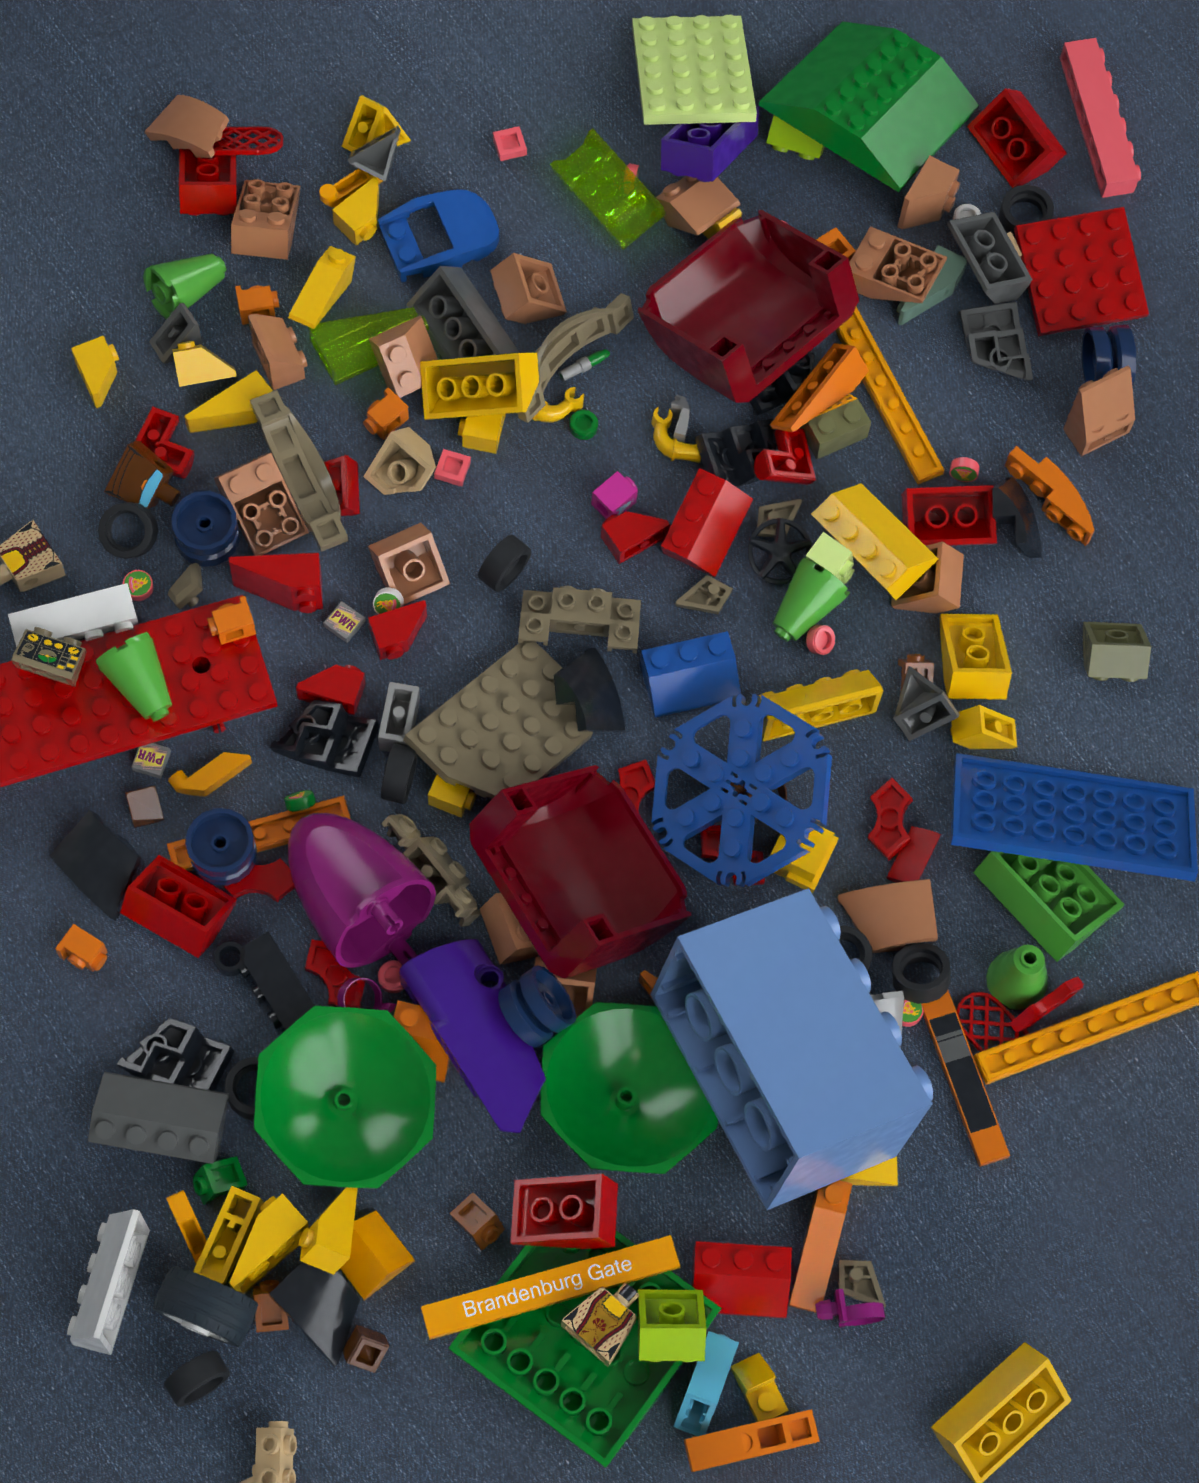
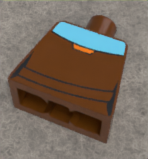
[104,441,181,509]

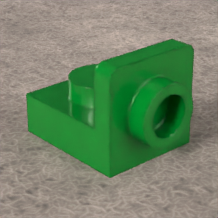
[193,1156,248,1205]

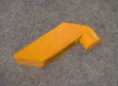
[319,168,383,207]
[168,752,252,797]
[166,1190,207,1264]

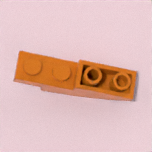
[1005,446,1095,546]
[684,1409,820,1472]

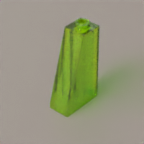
[308,307,429,385]

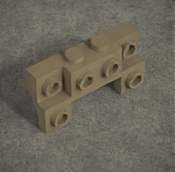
[518,586,641,653]
[382,814,481,927]

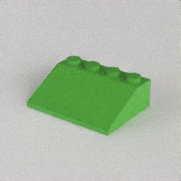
[973,851,1125,962]

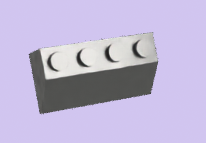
[406,266,520,359]
[88,1072,229,1164]

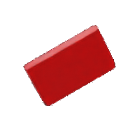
[324,455,360,516]
[886,826,941,883]

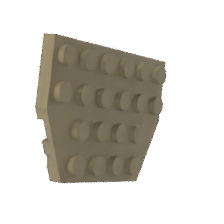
[403,641,593,799]

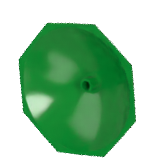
[540,1002,718,1174]
[254,1006,436,1189]

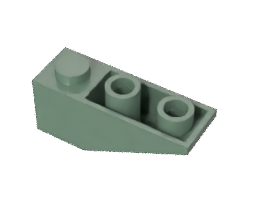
[896,245,968,325]

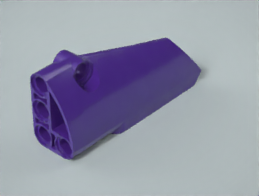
[399,939,546,1133]

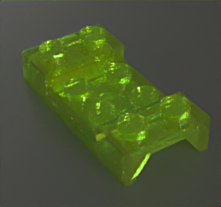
[550,128,666,250]

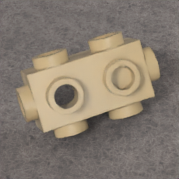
[239,1421,297,1483]

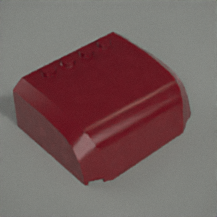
[637,210,859,403]
[469,765,691,979]

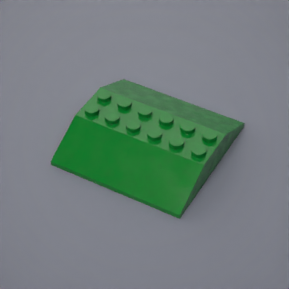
[758,21,979,192]
[448,1231,721,1468]

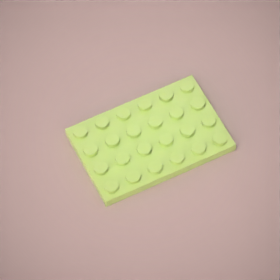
[632,15,757,125]

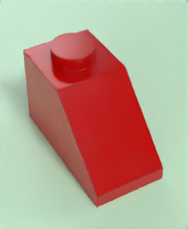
[601,511,670,564]
[368,600,427,660]
[296,665,366,716]

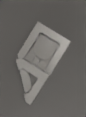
[670,395,690,443]

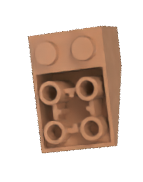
[231,179,301,260]
[849,226,947,303]
[1063,365,1135,456]
[214,453,309,556]
[480,893,539,964]

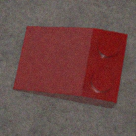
[179,139,237,216]
[229,553,323,613]
[510,1174,618,1249]

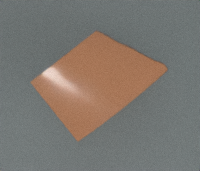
[145,95,229,158]
[837,879,938,953]

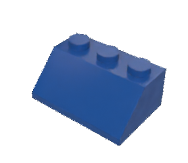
[640,631,741,718]

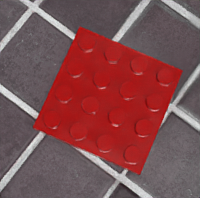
[1014,207,1149,336]

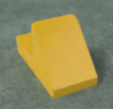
[730,1353,789,1422]

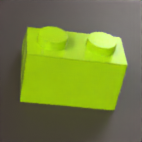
[766,115,825,160]
[638,1289,706,1363]

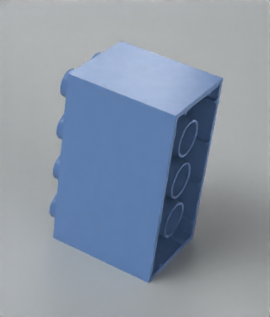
[650,888,933,1210]

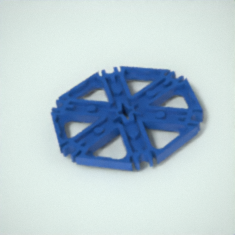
[651,694,832,887]

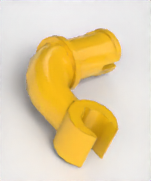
[532,387,584,423]
[651,407,701,463]

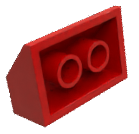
[967,88,1067,188]
[661,468,753,577]
[901,485,997,546]
[120,855,237,958]
[692,1241,792,1318]

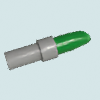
[559,349,610,381]

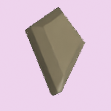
[757,499,802,538]
[168,563,203,609]
[675,575,733,614]
[838,1260,886,1308]

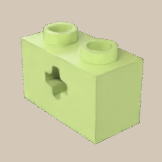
[806,532,855,584]

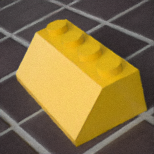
[420,353,539,420]
[811,483,938,600]
[759,669,883,742]
[931,1342,1072,1483]

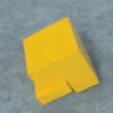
[769,826,839,893]

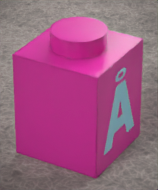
[591,471,638,519]

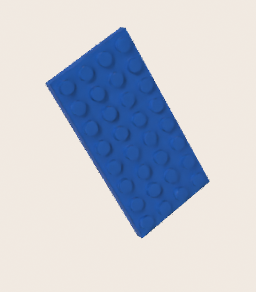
[951,753,1198,882]

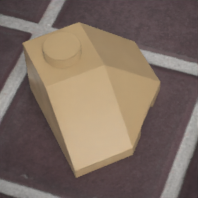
[363,427,436,495]

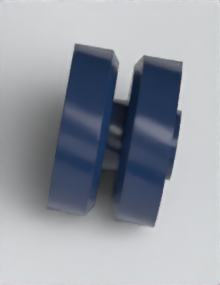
[1081,324,1136,386]
[172,491,240,567]
[185,808,257,886]
[498,965,576,1048]

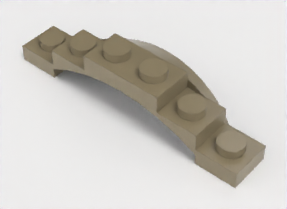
[518,293,634,423]
[250,390,348,552]

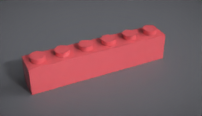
[1060,38,1141,198]

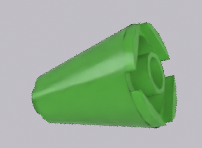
[143,253,226,319]
[772,558,850,642]
[96,632,172,722]
[986,945,1048,1010]

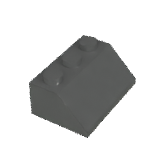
[947,212,1033,304]

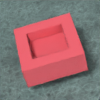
[493,126,527,161]
[434,449,471,487]

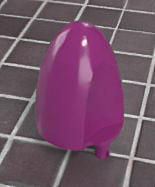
[288,813,436,968]

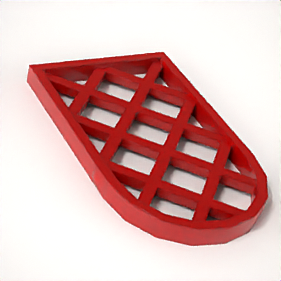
[213,127,284,156]
[956,992,1030,1052]

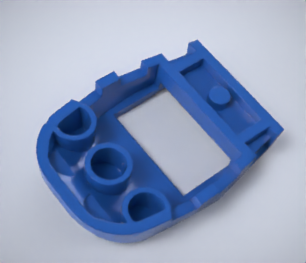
[377,189,500,282]

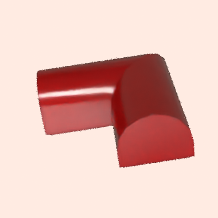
[135,406,194,479]
[754,428,816,485]

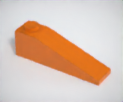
[770,343,869,432]
[789,1180,852,1313]

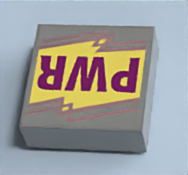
[323,601,365,643]
[131,743,171,779]

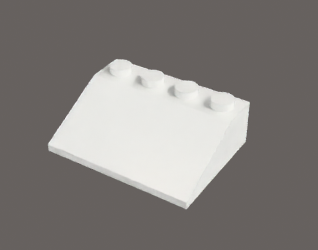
[8,583,138,647]
[67,1209,150,1355]

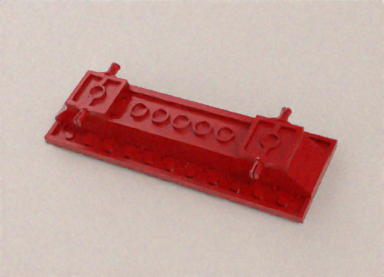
[0,595,278,787]

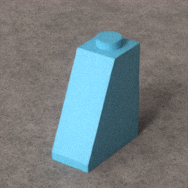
[673,1331,739,1436]

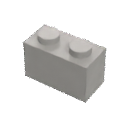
[378,682,420,752]

